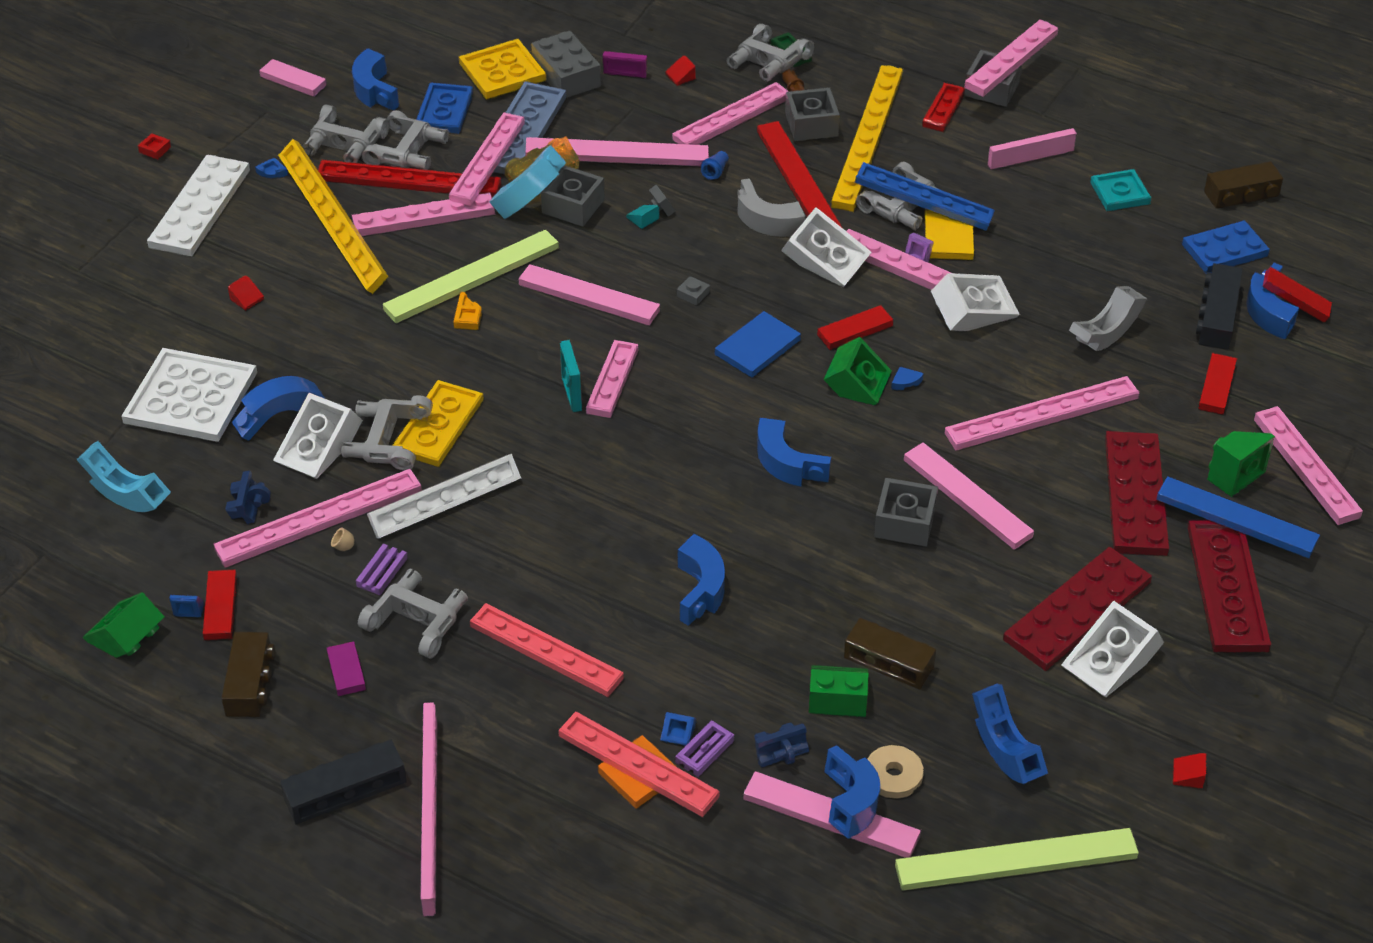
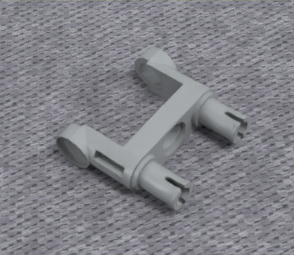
[727,24,814,82]
[302,104,389,163]
[362,110,449,170]
[856,162,940,230]
[341,395,433,471]
[358,569,468,659]

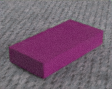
[603,51,647,78]
[327,642,366,696]

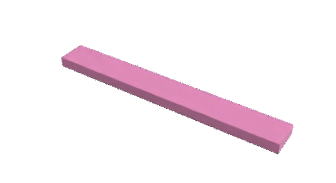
[525,137,708,166]
[945,376,1139,451]
[214,469,422,568]
[421,703,437,916]

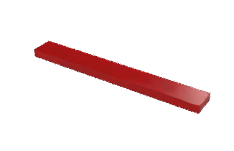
[757,121,842,228]
[318,160,501,198]

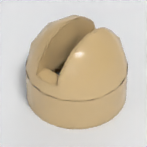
[331,528,355,551]

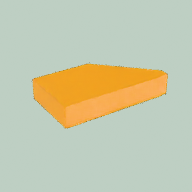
[454,292,482,330]

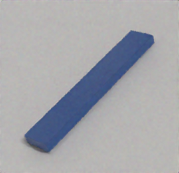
[855,162,995,231]
[1156,476,1320,558]

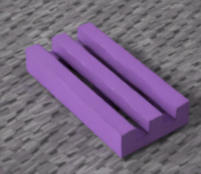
[356,544,407,595]
[675,720,734,777]

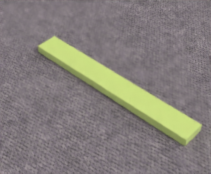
[383,230,559,323]
[895,828,1138,891]

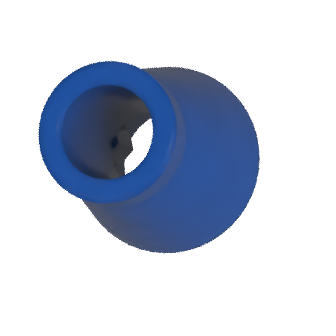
[701,151,729,180]

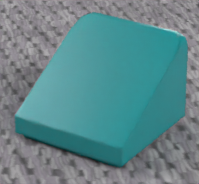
[626,205,659,229]

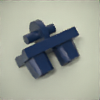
[225,470,271,524]
[754,722,809,768]

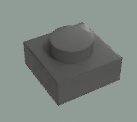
[649,185,675,217]
[677,276,710,306]

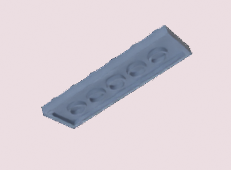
[493,82,566,177]

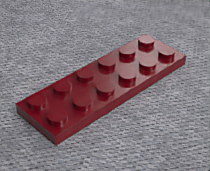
[1105,431,1169,556]
[1187,520,1271,652]
[1003,546,1152,671]

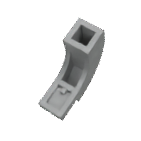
[737,178,805,237]
[1069,286,1147,351]

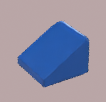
[169,595,204,617]
[660,712,696,746]

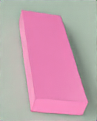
[259,59,327,97]

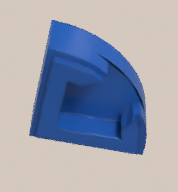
[255,158,288,178]
[891,367,924,390]

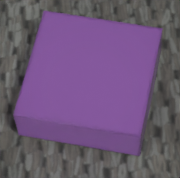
[905,233,934,262]

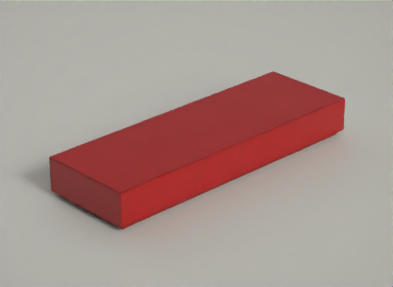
[922,83,965,132]
[1263,267,1332,323]
[817,305,893,350]
[1198,353,1237,415]
[203,570,237,640]

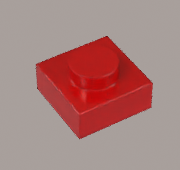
[138,133,171,160]

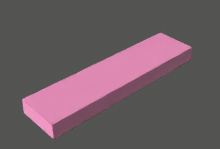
[988,128,1076,169]
[586,340,638,418]

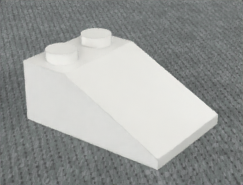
[781,207,871,287]
[931,273,1020,331]
[273,393,363,479]
[1061,601,1164,698]

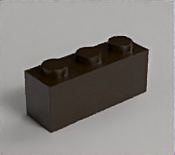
[1204,161,1283,209]
[844,618,936,690]
[221,632,275,717]

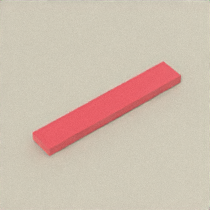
[470,603,624,697]
[559,711,719,817]

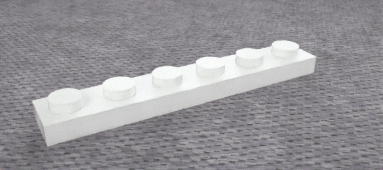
[367,454,521,538]

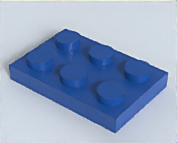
[1182,221,1270,273]

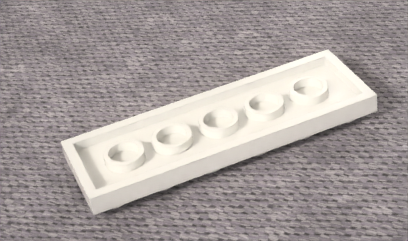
[147,155,250,257]

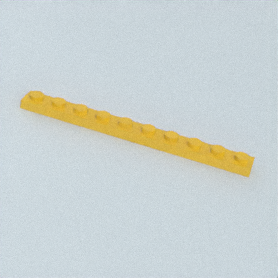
[831,65,903,212]
[278,139,388,294]

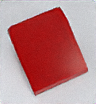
[666,55,695,86]
[228,275,264,311]
[1173,753,1206,788]

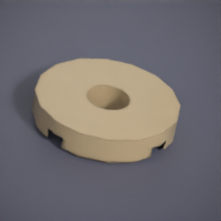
[867,745,923,799]

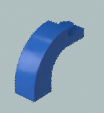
[352,48,399,111]
[1246,263,1299,340]
[232,376,325,441]
[757,418,831,486]
[678,534,725,626]
[972,684,1048,784]
[824,745,880,839]

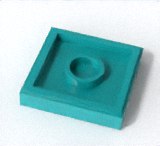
[1090,169,1151,211]
[560,340,582,412]

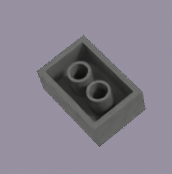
[531,31,601,98]

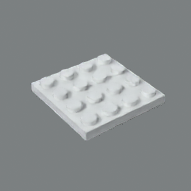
[122,348,257,442]

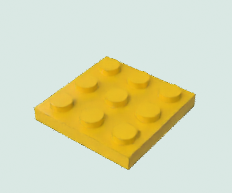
[459,39,546,99]

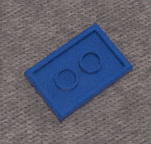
[416,83,474,134]
[715,311,801,378]

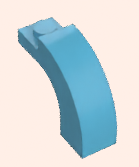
[489,145,566,219]
[77,441,171,512]

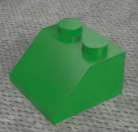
[823,337,892,405]
[1207,431,1275,497]
[82,592,164,658]
[809,665,868,717]

